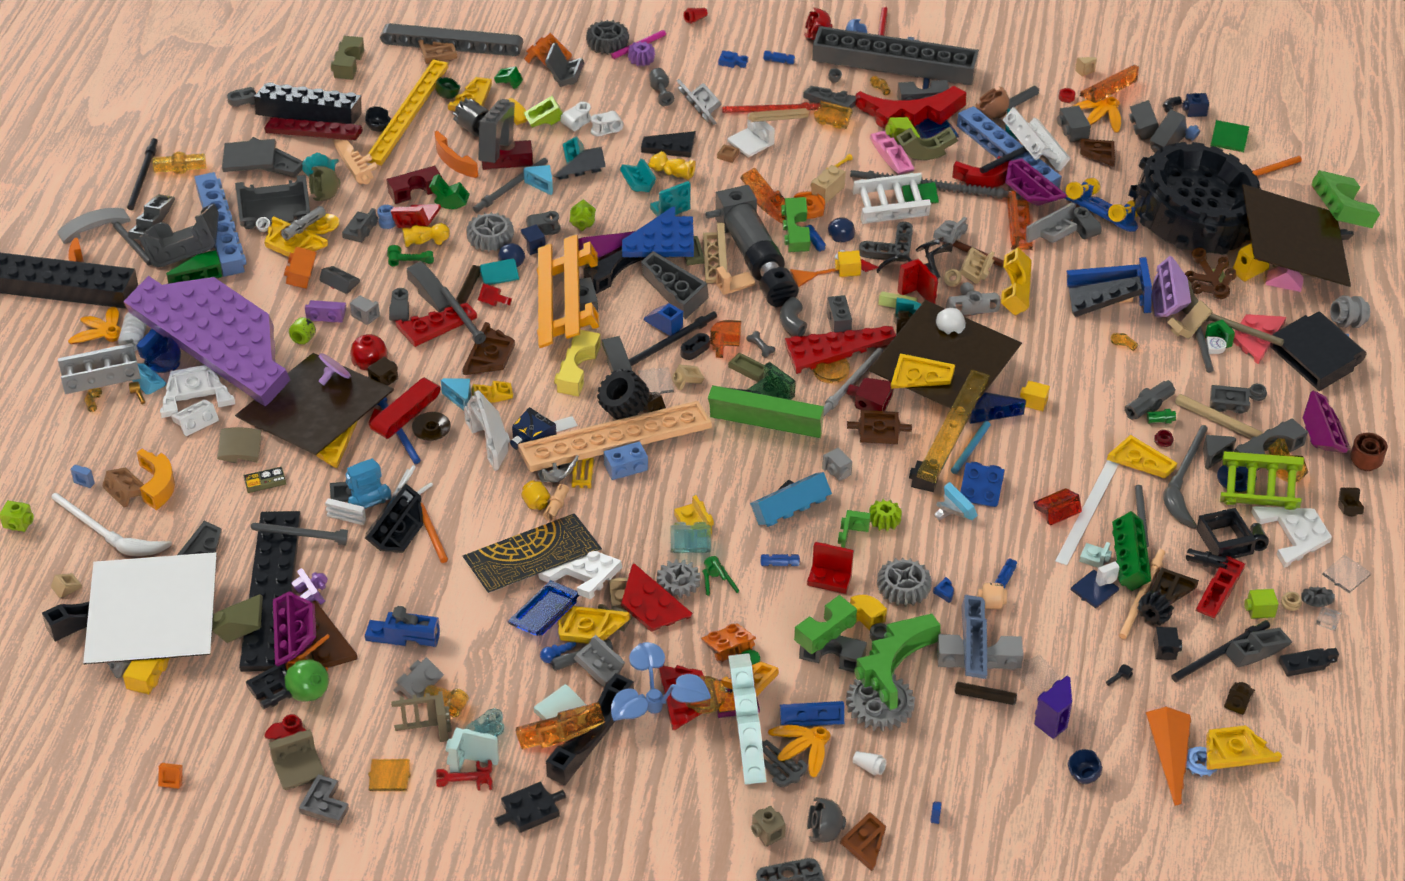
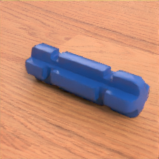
[763,51,795,64]
[805,225,826,252]
[760,554,800,566]
[994,558,1017,588]

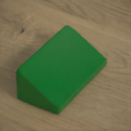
[902,182,939,204]

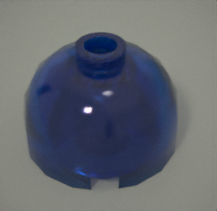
[144,336,181,373]

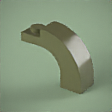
[896,127,958,160]

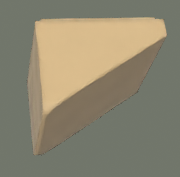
[1075,57,1097,77]
[51,573,82,598]

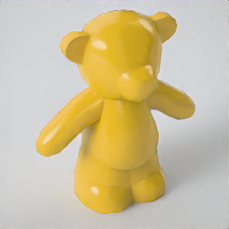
[648,151,696,180]
[402,223,450,248]

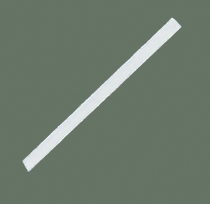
[1055,460,1119,565]

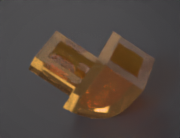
[710,320,741,358]

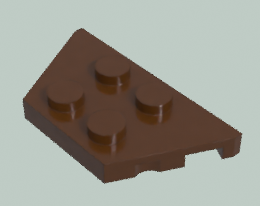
[462,322,515,375]

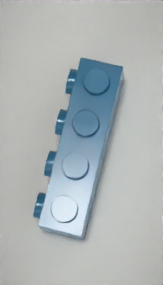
[750,472,832,527]

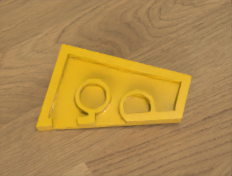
[891,353,955,389]
[1107,435,1178,478]

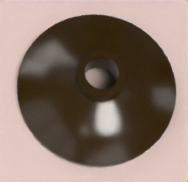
[412,412,451,441]

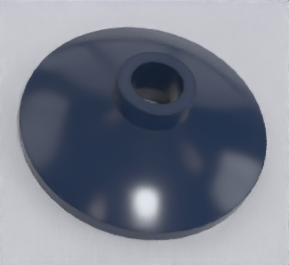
[1217,465,1257,492]

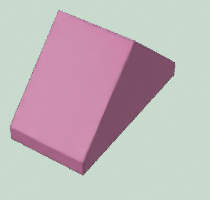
[1265,266,1304,292]

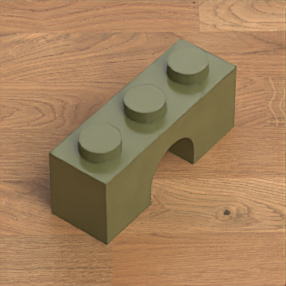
[331,36,365,80]

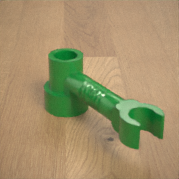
[387,245,434,266]

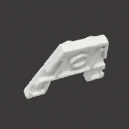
[160,365,235,418]
[1251,506,1332,568]
[538,551,623,599]

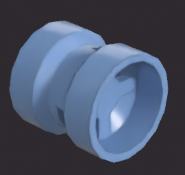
[377,205,396,229]

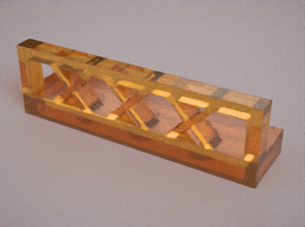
[1080,65,1139,103]
[1007,191,1033,250]

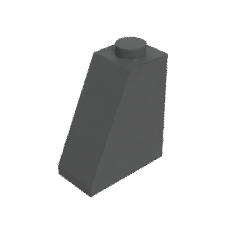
[1150,109,1187,152]

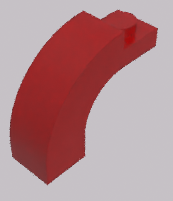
[952,156,1011,189]

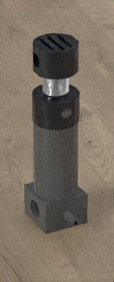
[705,185,799,307]

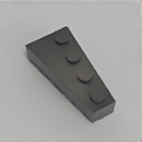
[641,251,709,319]

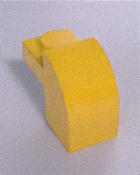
[850,595,887,631]

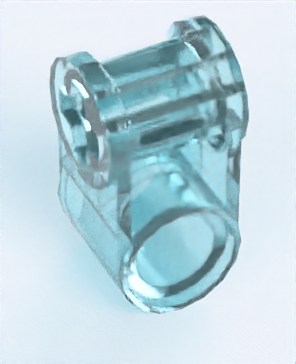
[465,708,504,737]

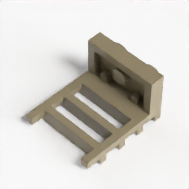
[391,691,452,742]

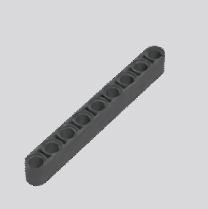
[380,23,524,56]

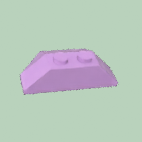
[1152,256,1191,318]

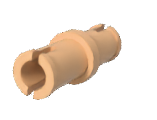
[543,484,569,521]

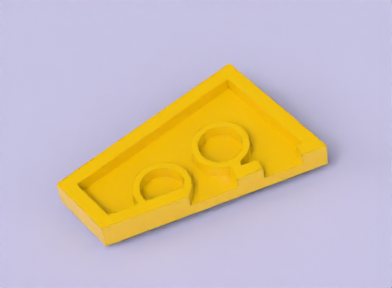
[448,77,492,111]

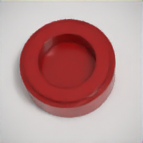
[1059,88,1076,103]

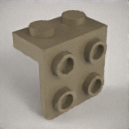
[268,729,325,790]

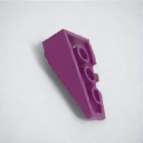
[578,231,635,258]

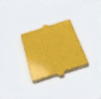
[368,759,411,791]

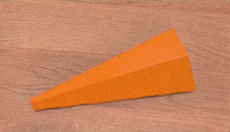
[1146,706,1192,806]

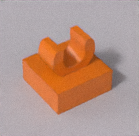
[158,763,183,789]

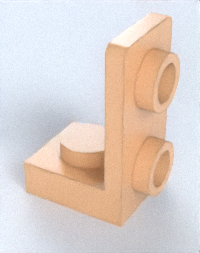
[716,266,755,295]

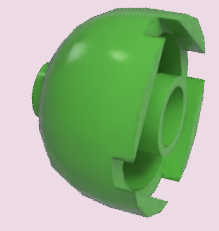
[285,659,329,702]

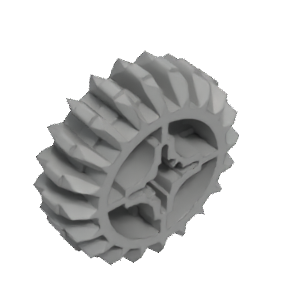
[466,212,514,252]
[877,557,932,607]

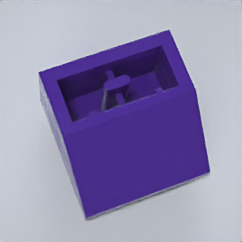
[1034,675,1072,739]

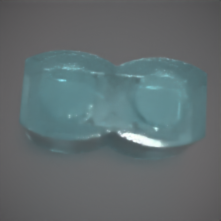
[670,522,711,553]

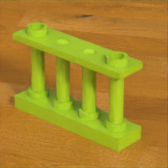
[1220,451,1304,510]

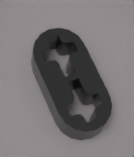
[680,333,710,360]

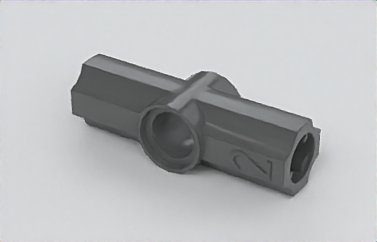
[1124,380,1176,420]

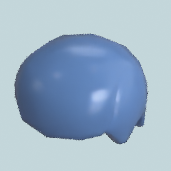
[846,19,867,33]

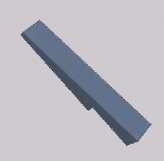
[961,595,987,679]

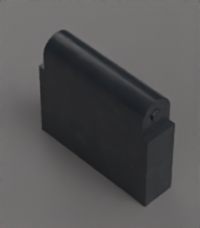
[1270,312,1367,391]

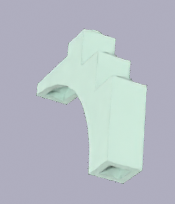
[728,653,766,785]

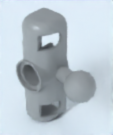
[946,282,1000,315]

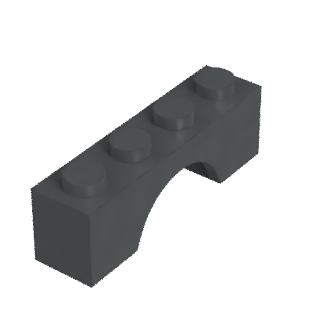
[1234,418,1308,471]

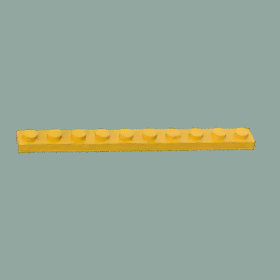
[367,60,448,166]

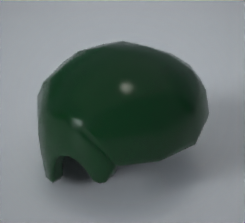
[435,77,461,99]

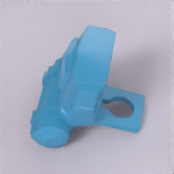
[345,458,391,509]

